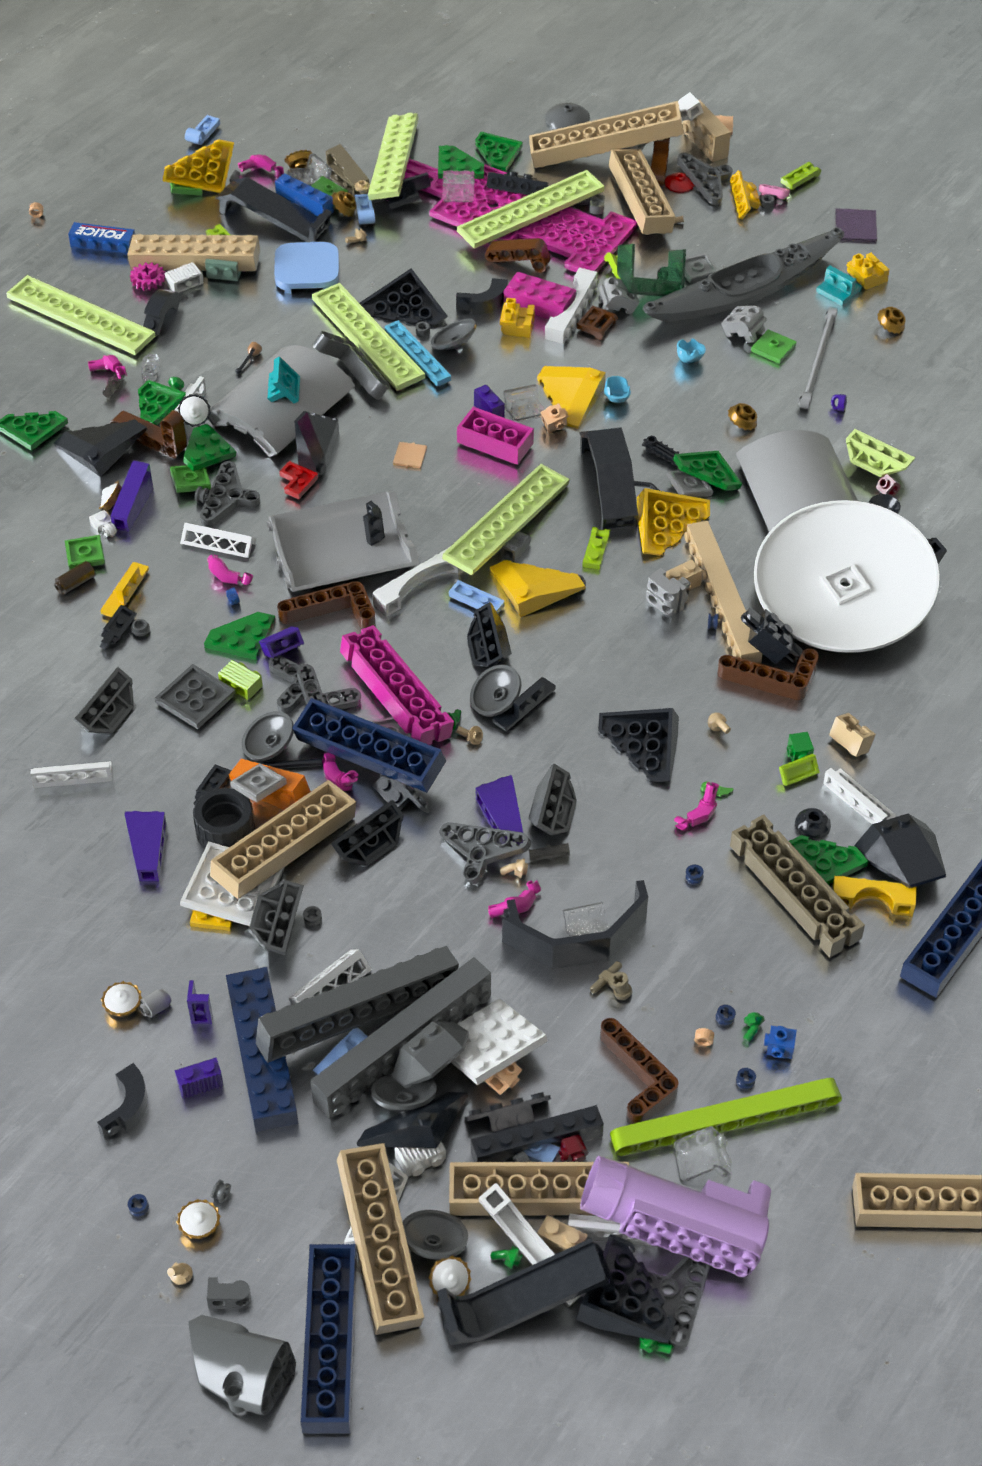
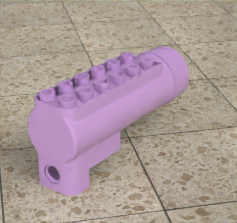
[580,1156,771,1277]

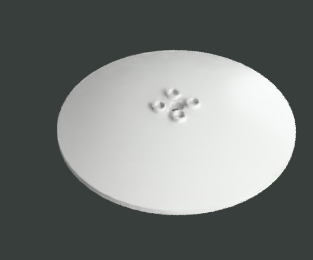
[754,500,939,652]

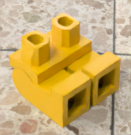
[847,252,890,289]
[500,298,535,338]

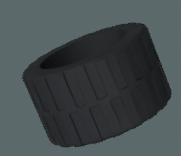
[193,788,255,848]

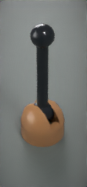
[235,342,262,375]

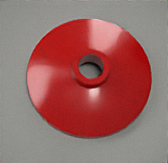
[665,172,695,193]

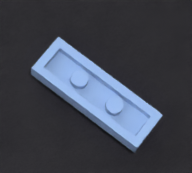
[449,580,505,614]

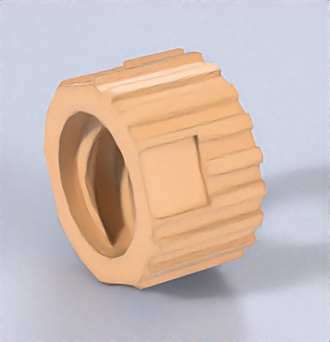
[29,202,44,218]
[694,1028,714,1046]

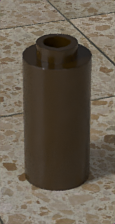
[54,561,95,594]

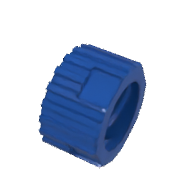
[225,587,240,605]

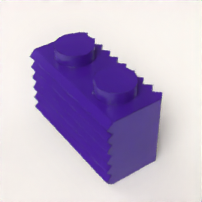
[474,384,505,418]
[259,626,304,658]
[174,1058,224,1099]

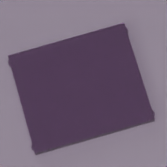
[835,208,877,242]

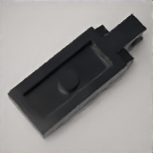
[363,500,385,546]
[99,604,137,650]
[193,764,232,806]

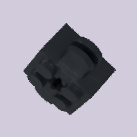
[741,608,803,664]

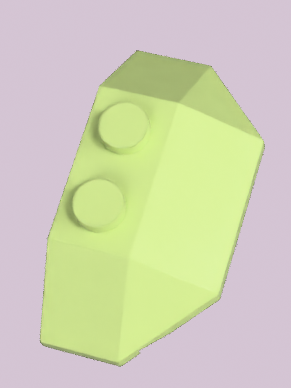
[846,429,915,477]

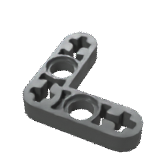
[576,194,605,214]
[269,656,314,714]
[297,664,361,710]

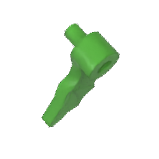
[700,781,734,797]

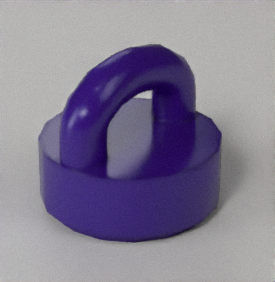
[831,394,847,411]

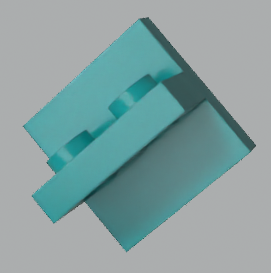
[816,265,862,306]
[267,356,300,404]

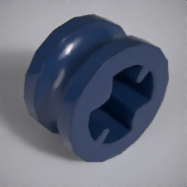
[708,613,718,630]
[686,864,704,884]
[716,1005,736,1025]
[736,1068,756,1089]
[127,1194,149,1217]

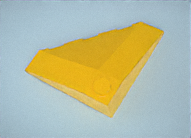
[162,139,234,193]
[537,366,606,429]
[637,488,710,556]
[490,560,586,618]

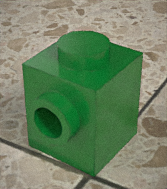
[786,732,814,761]

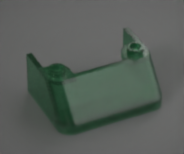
[617,244,686,297]

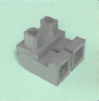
[598,277,640,315]
[721,306,767,343]
[646,568,690,616]

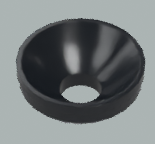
[869,494,901,514]
[795,808,831,840]

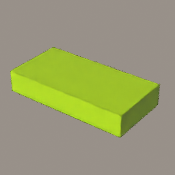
[779,754,820,786]

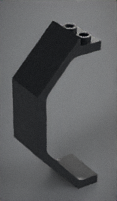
[579,427,638,531]
[502,880,648,969]

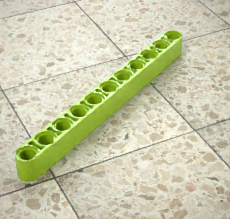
[609,1077,842,1156]

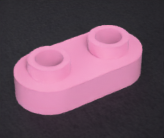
[758,184,790,199]

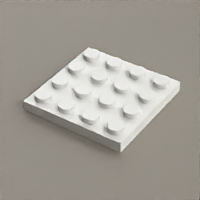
[180,842,284,926]
[451,999,548,1085]

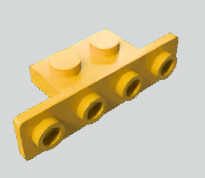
[730,170,761,219]
[100,562,149,617]

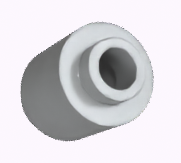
[139,988,172,1018]

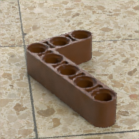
[110,410,187,458]
[277,582,376,629]
[717,649,819,700]
[600,1018,679,1125]

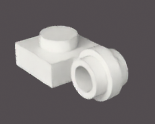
[89,510,117,537]

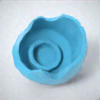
[677,339,706,364]
[604,376,631,403]

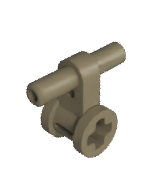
[590,961,633,1000]

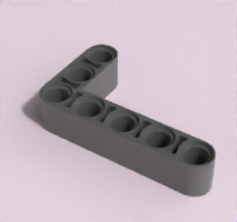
[312,331,389,400]

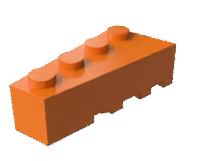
[229,759,311,810]

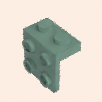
[205,259,241,281]

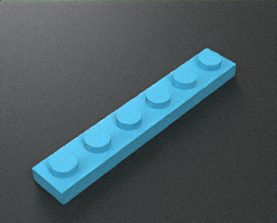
[384,320,451,387]

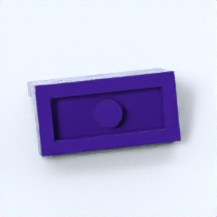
[187,980,213,1024]

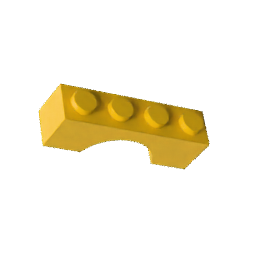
[832,876,916,917]

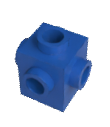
[764,1025,797,1059]

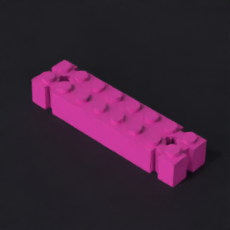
[340,625,454,745]

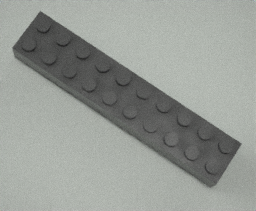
[256,946,459,1063]
[310,957,491,1119]

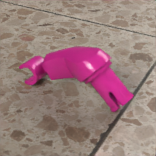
[238,154,284,178]
[88,355,127,379]
[207,554,253,585]
[322,753,358,791]
[674,782,719,831]
[488,880,541,918]

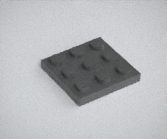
[155,664,236,729]

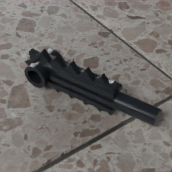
[642,436,679,466]

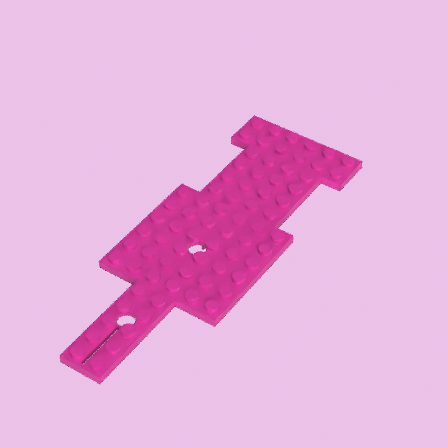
[403,158,638,272]

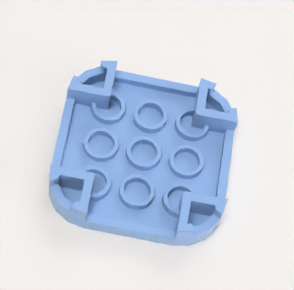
[274,242,339,294]

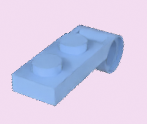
[185,115,221,145]
[355,194,375,225]
[313,1027,368,1075]

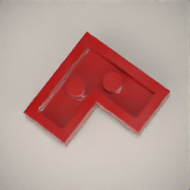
[279,461,318,499]

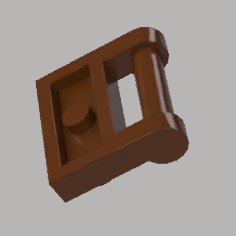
[577,305,618,340]

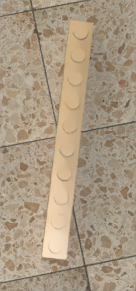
[684,521,762,663]

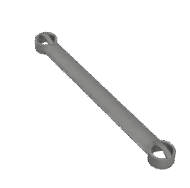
[798,307,838,410]

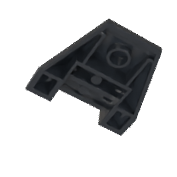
[854,814,946,888]

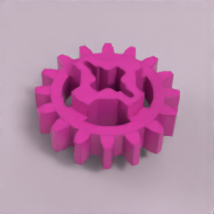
[130,262,165,290]

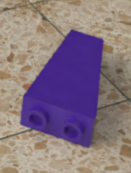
[111,460,154,532]
[475,775,523,847]
[124,811,167,882]

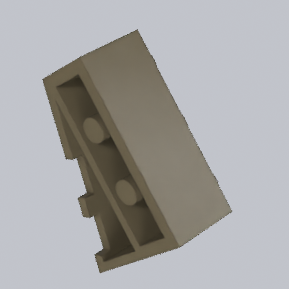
[326,144,370,198]

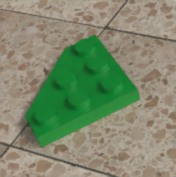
[475,131,523,172]
[438,145,484,179]
[138,380,186,425]
[0,411,68,451]
[183,423,237,471]
[673,451,742,490]
[204,612,276,660]
[789,835,868,885]

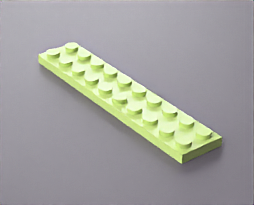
[368,113,419,200]
[457,170,605,249]
[7,275,155,355]
[312,283,425,391]
[442,464,570,575]

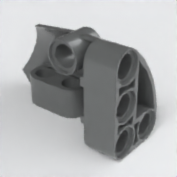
[188,1315,296,1416]

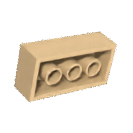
[683,100,731,162]

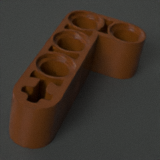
[651,137,670,188]
[485,238,551,273]

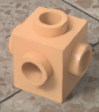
[541,403,568,433]
[485,1062,522,1095]

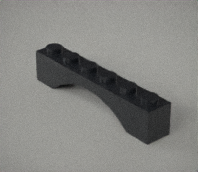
[471,1105,604,1162]

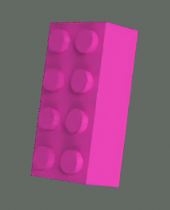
[504,272,576,320]
[457,407,534,465]

